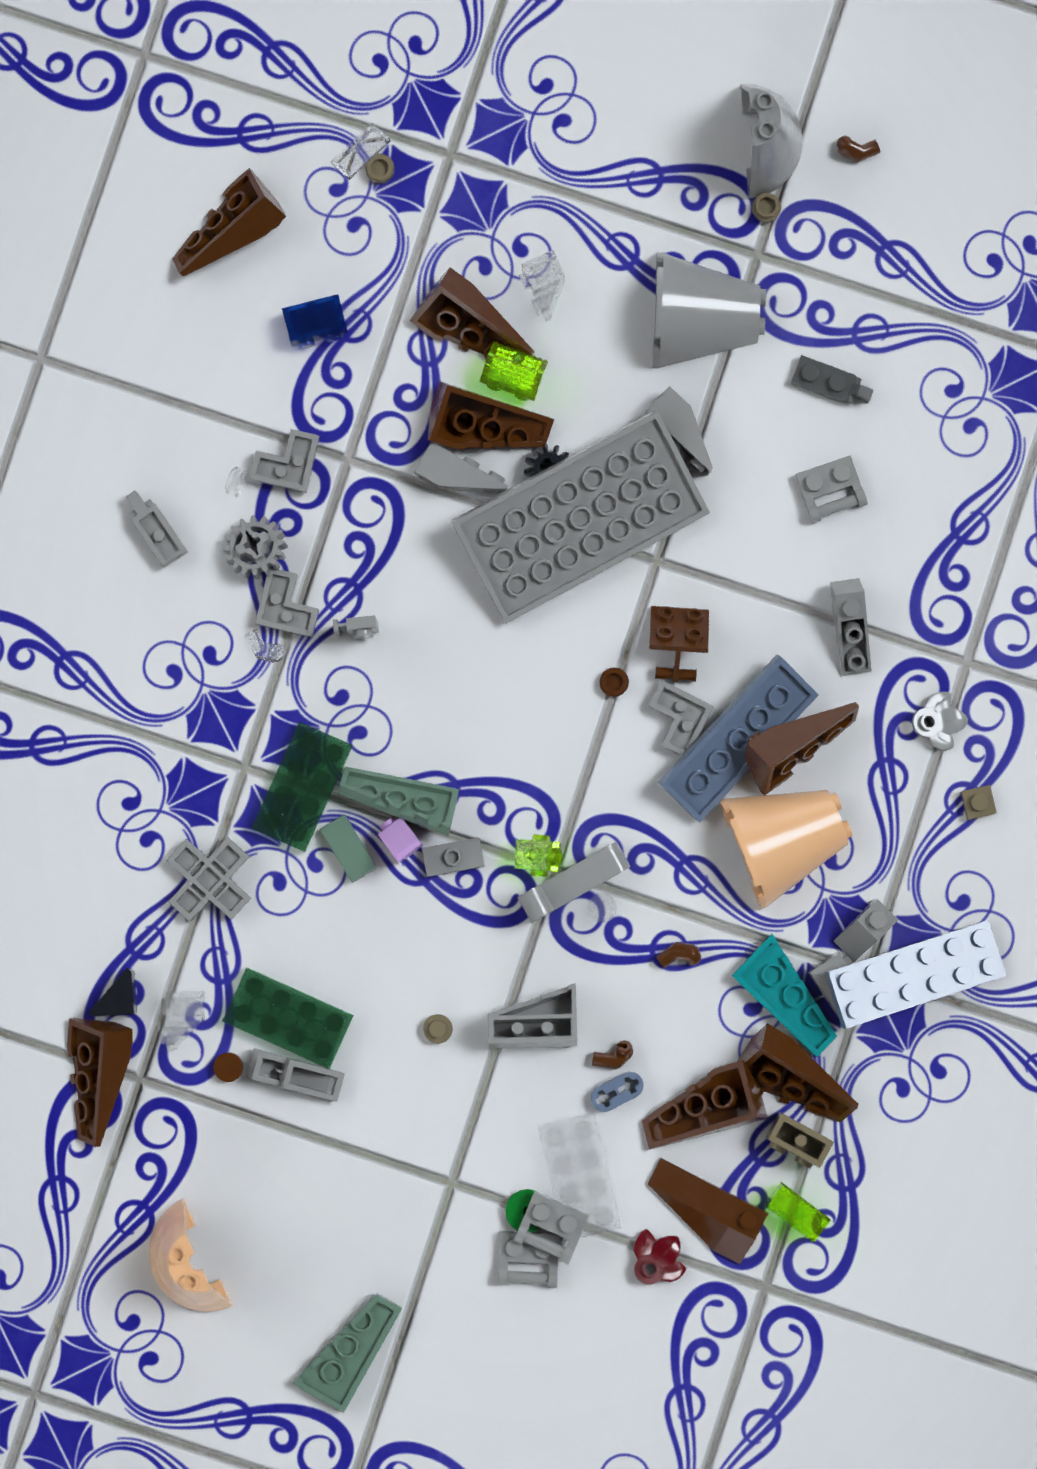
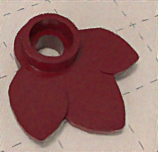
[633,1229,686,1285]

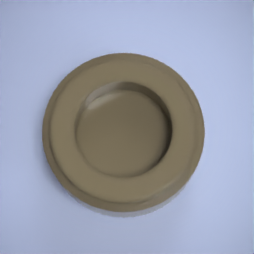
[365,153,395,184]

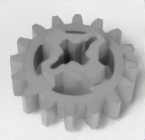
[223,515,288,580]

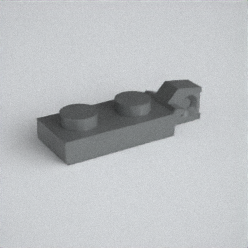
[791,355,874,404]

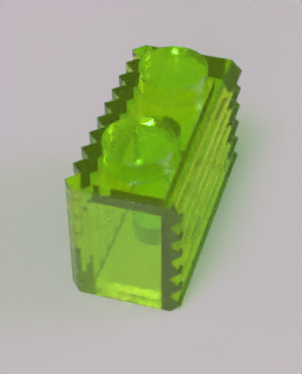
[479,342,548,402]
[765,1182,831,1242]

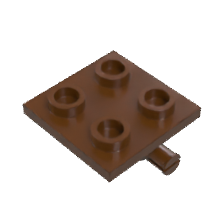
[649,606,709,683]

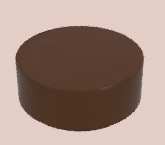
[599,667,629,697]
[213,1052,244,1082]

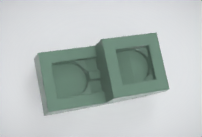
[320,815,377,883]

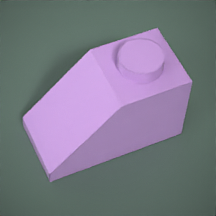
[378,816,423,863]

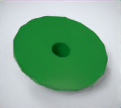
[505,1189,541,1233]

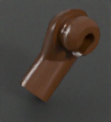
[836,136,880,162]
[656,942,701,968]
[592,1040,633,1069]

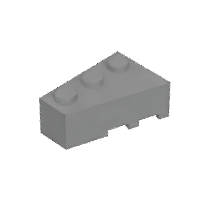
[488,983,577,1049]

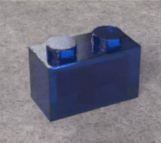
[282,294,348,349]

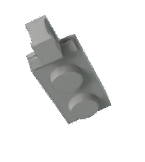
[126,490,188,568]

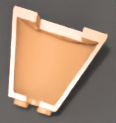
[719,790,853,909]
[149,1198,233,1312]

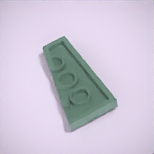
[338,766,459,837]
[292,1293,402,1413]

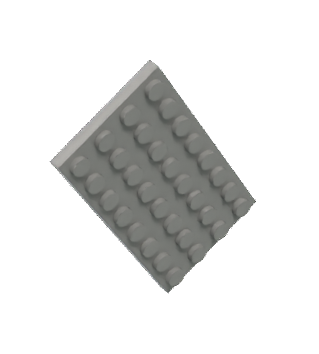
[451,410,710,624]

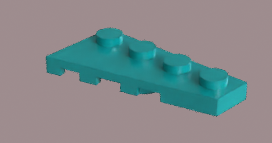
[731,933,837,1057]

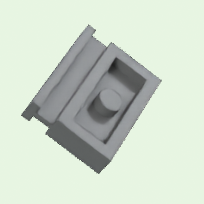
[333,615,379,640]

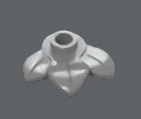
[912,691,968,750]

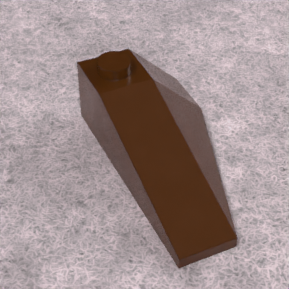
[172,168,287,276]
[410,267,535,372]
[428,381,554,449]
[744,702,859,796]
[67,1018,133,1147]
[738,1023,858,1122]
[642,1060,768,1150]
[648,1158,768,1264]

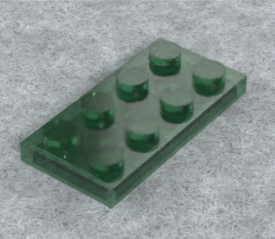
[252,721,353,852]
[222,967,354,1069]

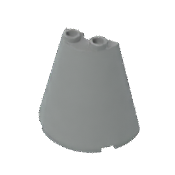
[741,84,802,199]
[652,252,766,368]

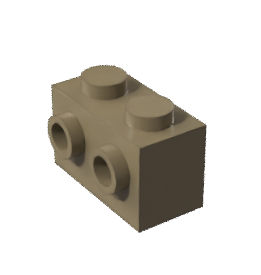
[765,1112,834,1169]

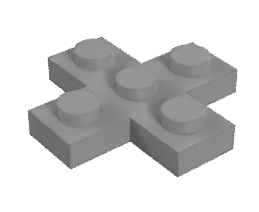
[166,837,252,922]

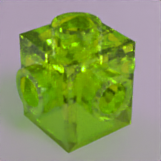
[514,835,562,877]

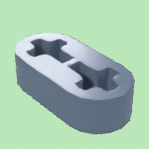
[591,1071,644,1112]

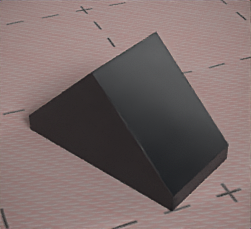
[88,968,137,1016]

